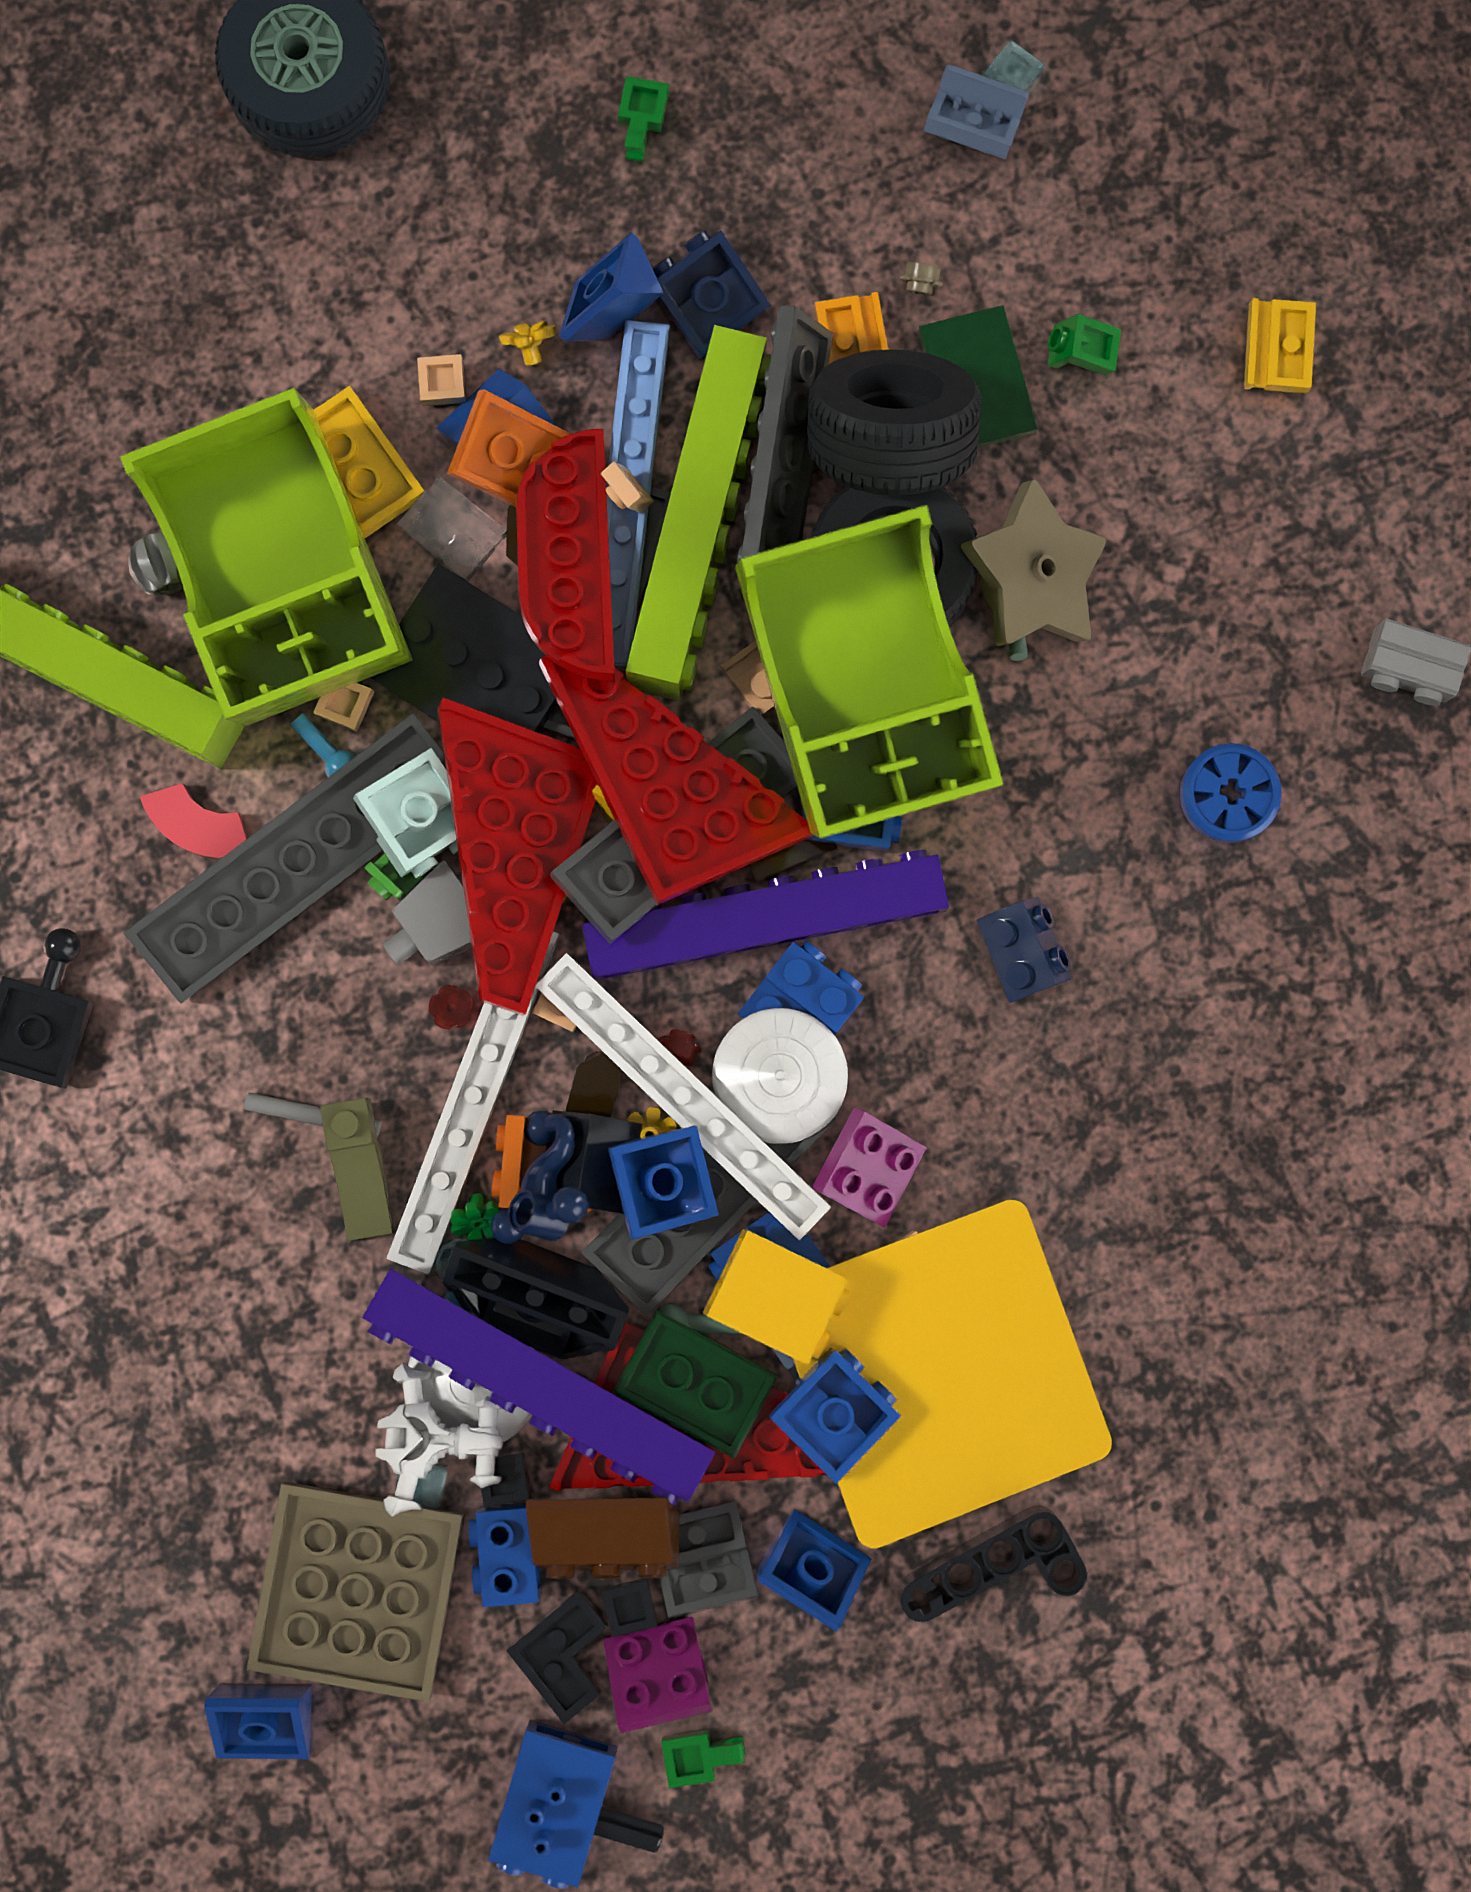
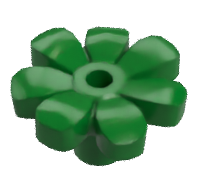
[451,1193,500,1240]

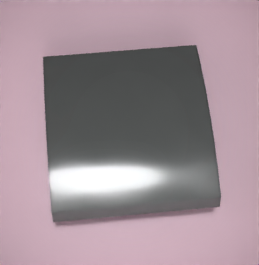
[660,1501,759,1619]

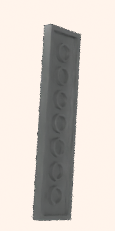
[124,713,446,1004]

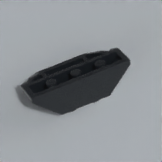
[442,1238,630,1360]

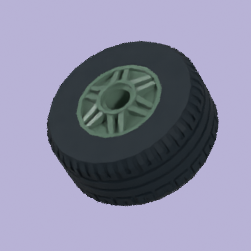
[215,0,390,157]

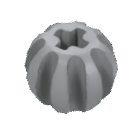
[128,532,184,595]

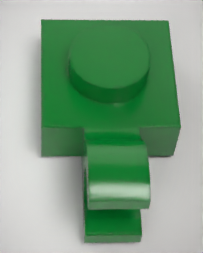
[618,76,669,162]
[661,1729,746,1788]

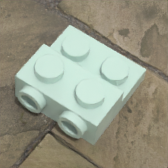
[353,748,458,878]

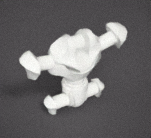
[375,1363,503,1517]

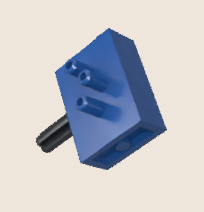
[488,1720,664,1889]

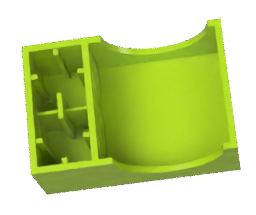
[120,388,413,726]
[735,505,1003,838]

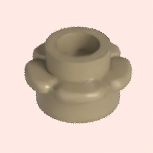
[900,262,943,296]

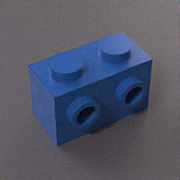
[469,1502,542,1607]

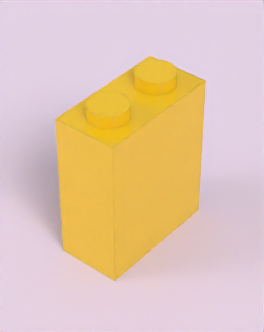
[703,1229,850,1365]

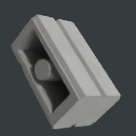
[1360,618,1471,706]

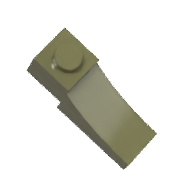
[320,1098,395,1241]

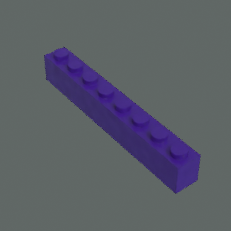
[582,850,949,981]
[362,1268,716,1506]

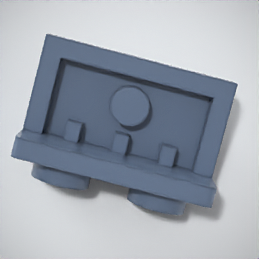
[923,65,1029,160]

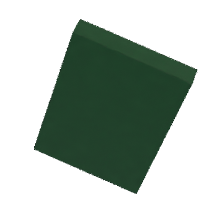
[918,305,1038,449]
[613,1309,778,1459]

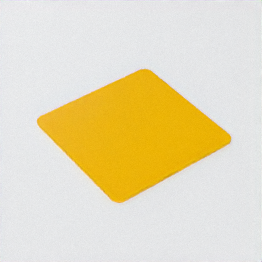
[793,1200,1112,1548]

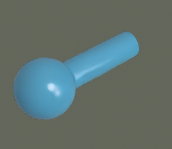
[290,713,356,777]

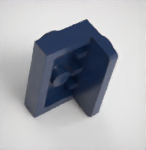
[977,897,1071,1003]

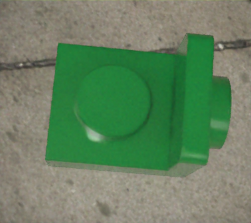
[1048,314,1121,376]

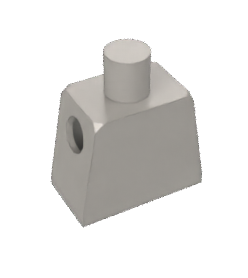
[382,860,472,966]

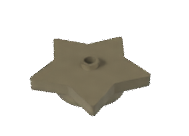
[961,479,1106,646]

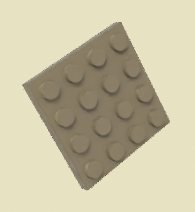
[246,1481,464,1702]

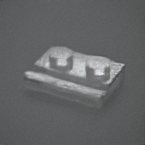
[397,475,507,582]

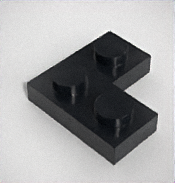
[506,1588,608,1724]

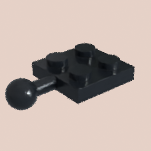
[0,928,94,1089]

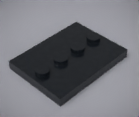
[370,563,558,733]

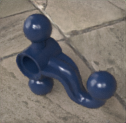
[490,1110,589,1244]

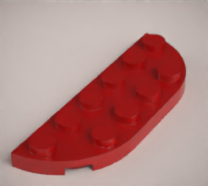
[516,428,615,681]

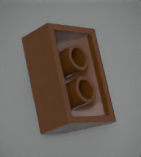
[526,1498,680,1579]

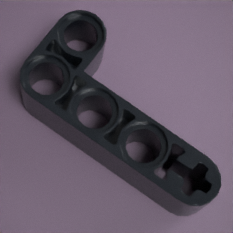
[897,1505,1087,1622]

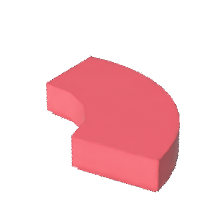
[140,783,248,860]

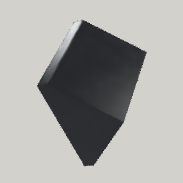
[546,1110,643,1214]

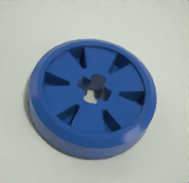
[1180,743,1282,843]

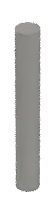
[244,1092,381,1137]

